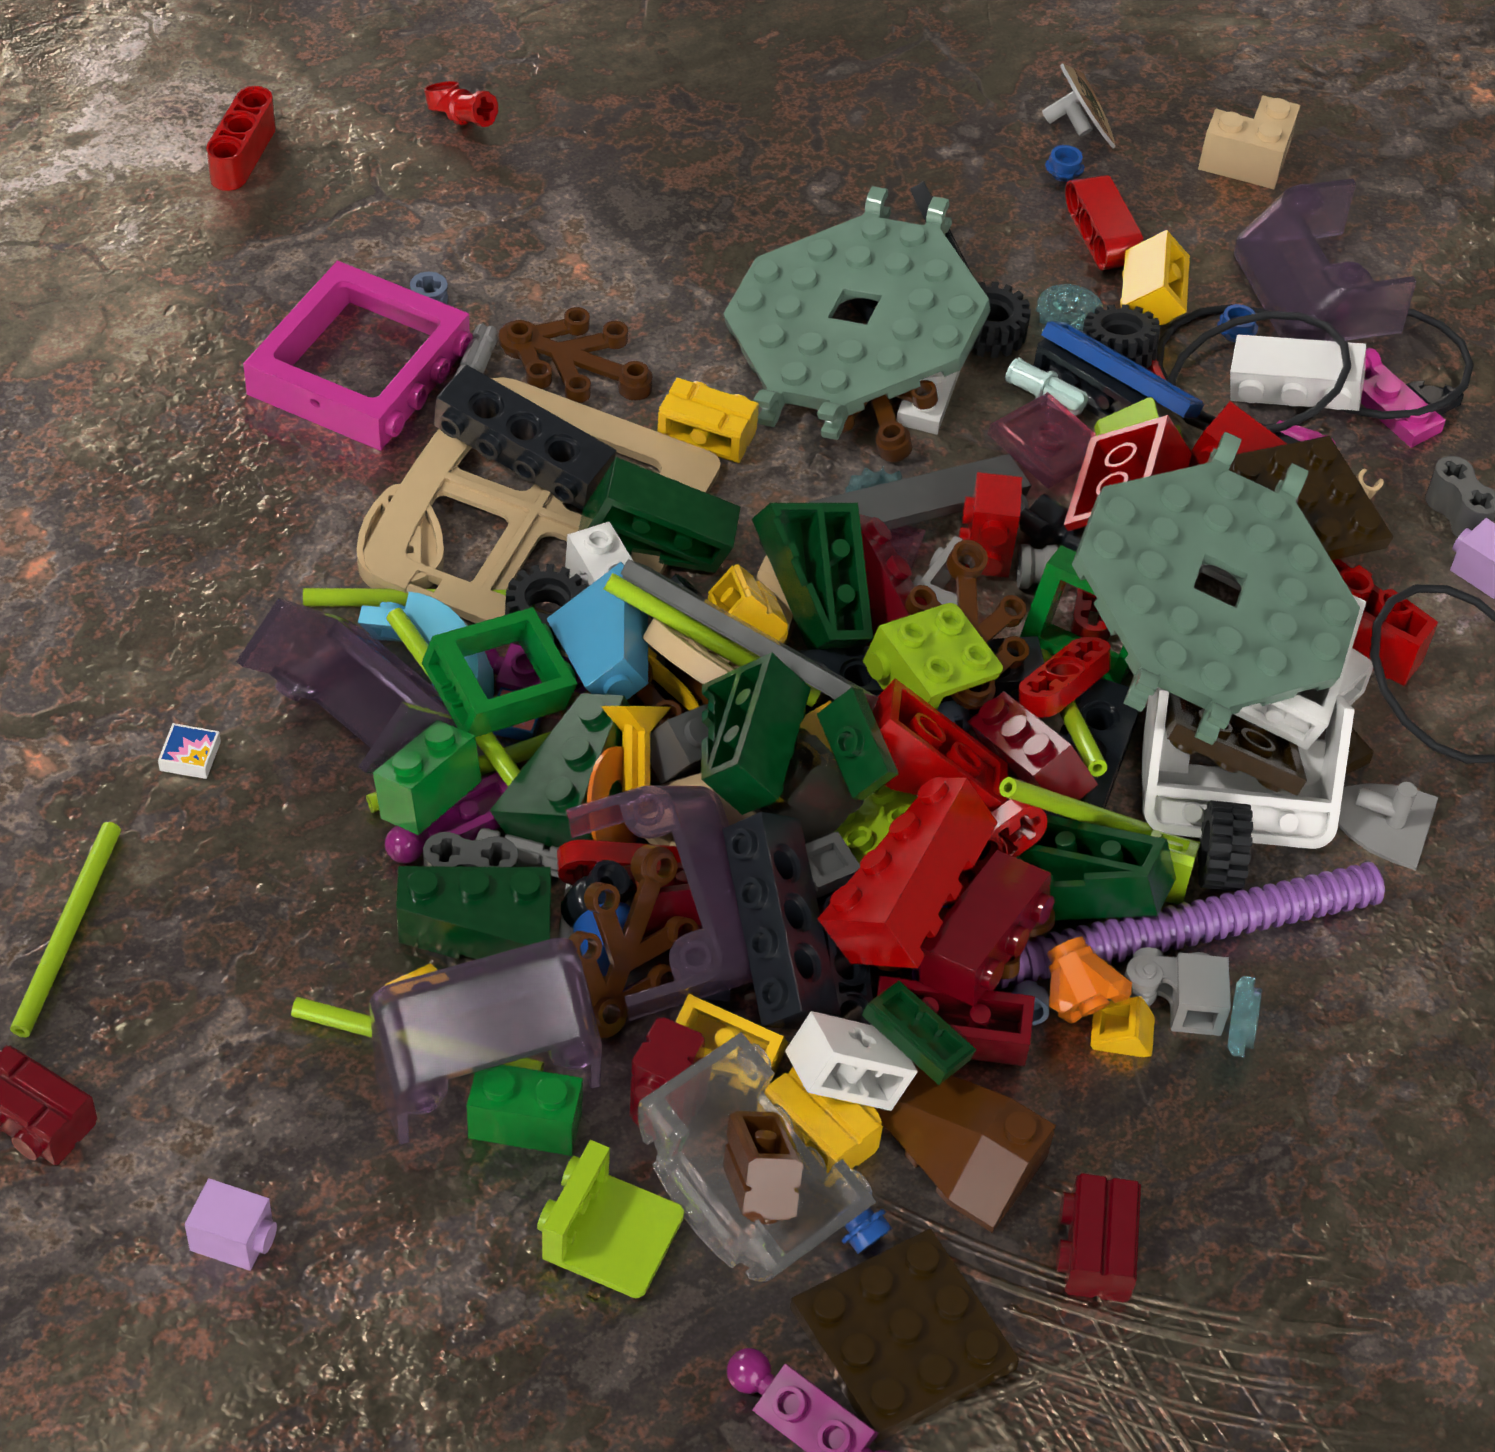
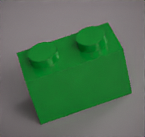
[373,720,482,835]
[467,1060,583,1156]

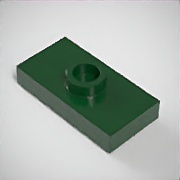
[817,687,899,800]
[862,981,976,1085]

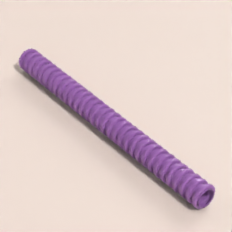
[912,861,1385,990]

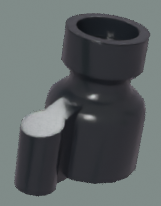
[1019,493,1086,552]
[561,860,635,928]

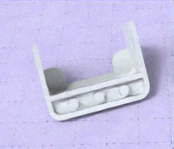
[1142,687,1354,849]

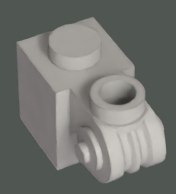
[1124,947,1231,1036]

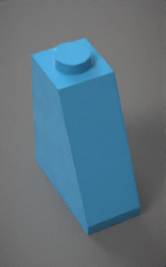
[547,562,648,700]

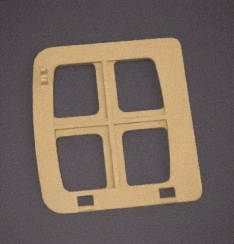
[364,377,721,657]

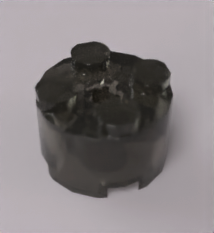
[752,734,864,844]

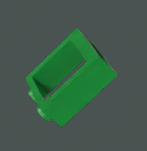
[1020,545,1131,684]
[422,607,577,737]

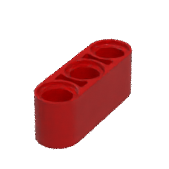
[206,86,276,191]
[1065,175,1144,270]

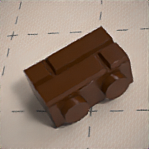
[723,1111,803,1224]

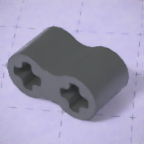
[1425,456,1495,538]
[423,832,518,867]

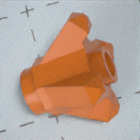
[1047,936,1132,1023]

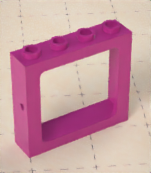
[243,260,473,451]

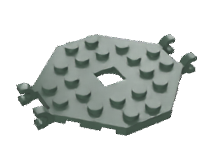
[723,186,990,440]
[1072,432,1360,745]

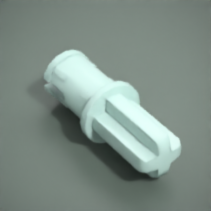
[1005,357,1088,415]

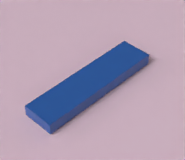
[1041,321,1205,418]

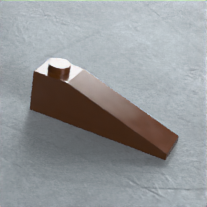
[874,1061,1056,1233]

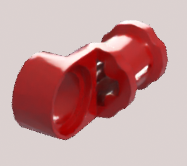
[424,81,499,127]

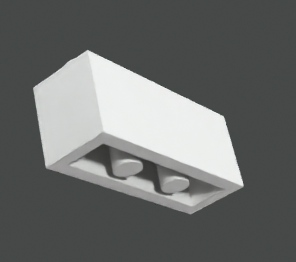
[1230,335,1366,411]

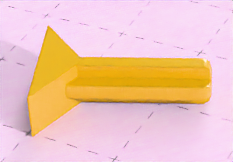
[601,706,671,814]

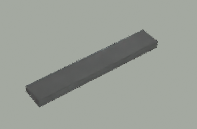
[805,453,1032,530]
[620,559,879,710]

